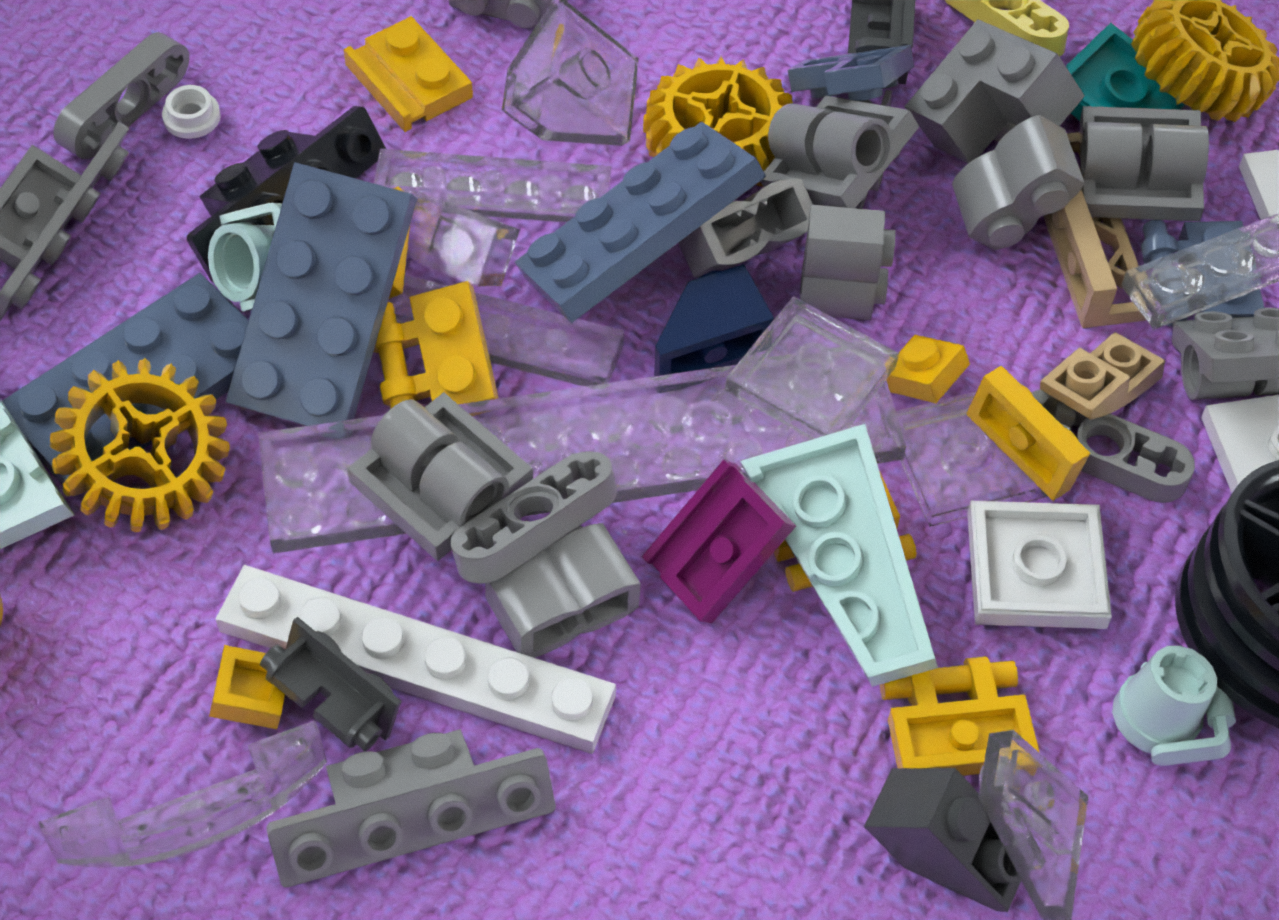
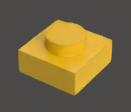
[881,335,970,403]
[209,645,285,729]

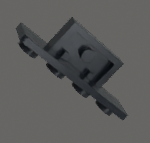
[186,106,387,283]

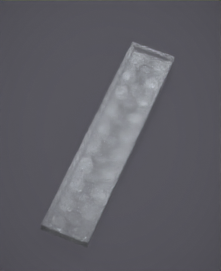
[258,345,906,554]

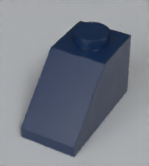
[654,264,774,391]

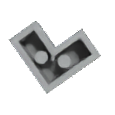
[904,19,1085,163]

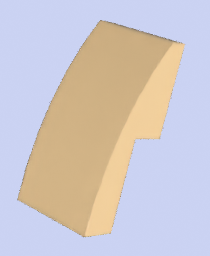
[1040,332,1165,419]

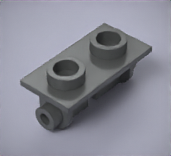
[260,617,402,751]

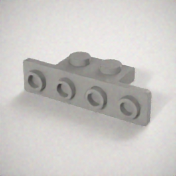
[0,122,129,321]
[266,729,556,887]

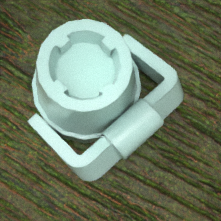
[208,203,282,312]
[1112,646,1236,766]

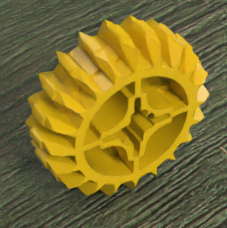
[1131,0,1279,122]
[643,56,793,195]
[50,358,230,533]

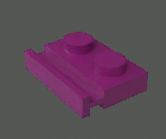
[641,459,796,623]

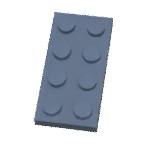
[514,122,766,323]
[226,162,417,437]
[2,273,249,485]

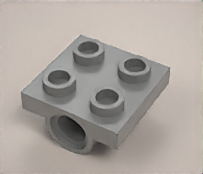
[760,96,919,208]
[1080,106,1209,221]
[1172,308,1279,400]
[347,392,533,561]

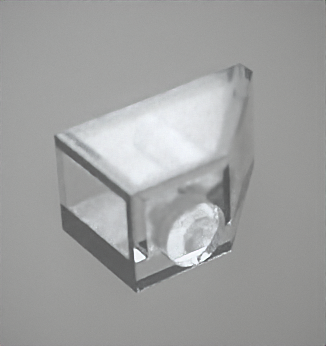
[407,190,520,286]

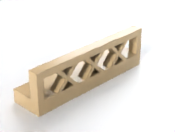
[1043,132,1155,328]

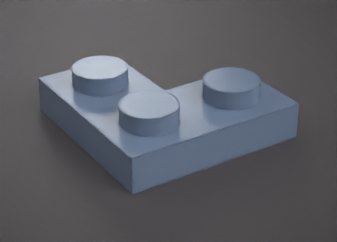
[788,45,914,101]

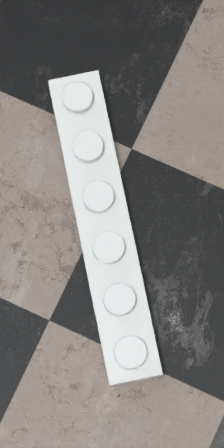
[216,565,616,754]

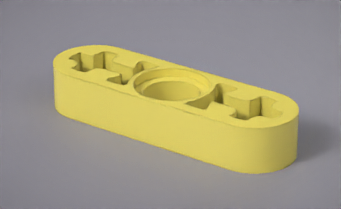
[944,0,1069,57]

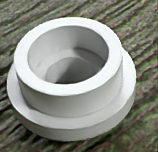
[162,85,221,139]

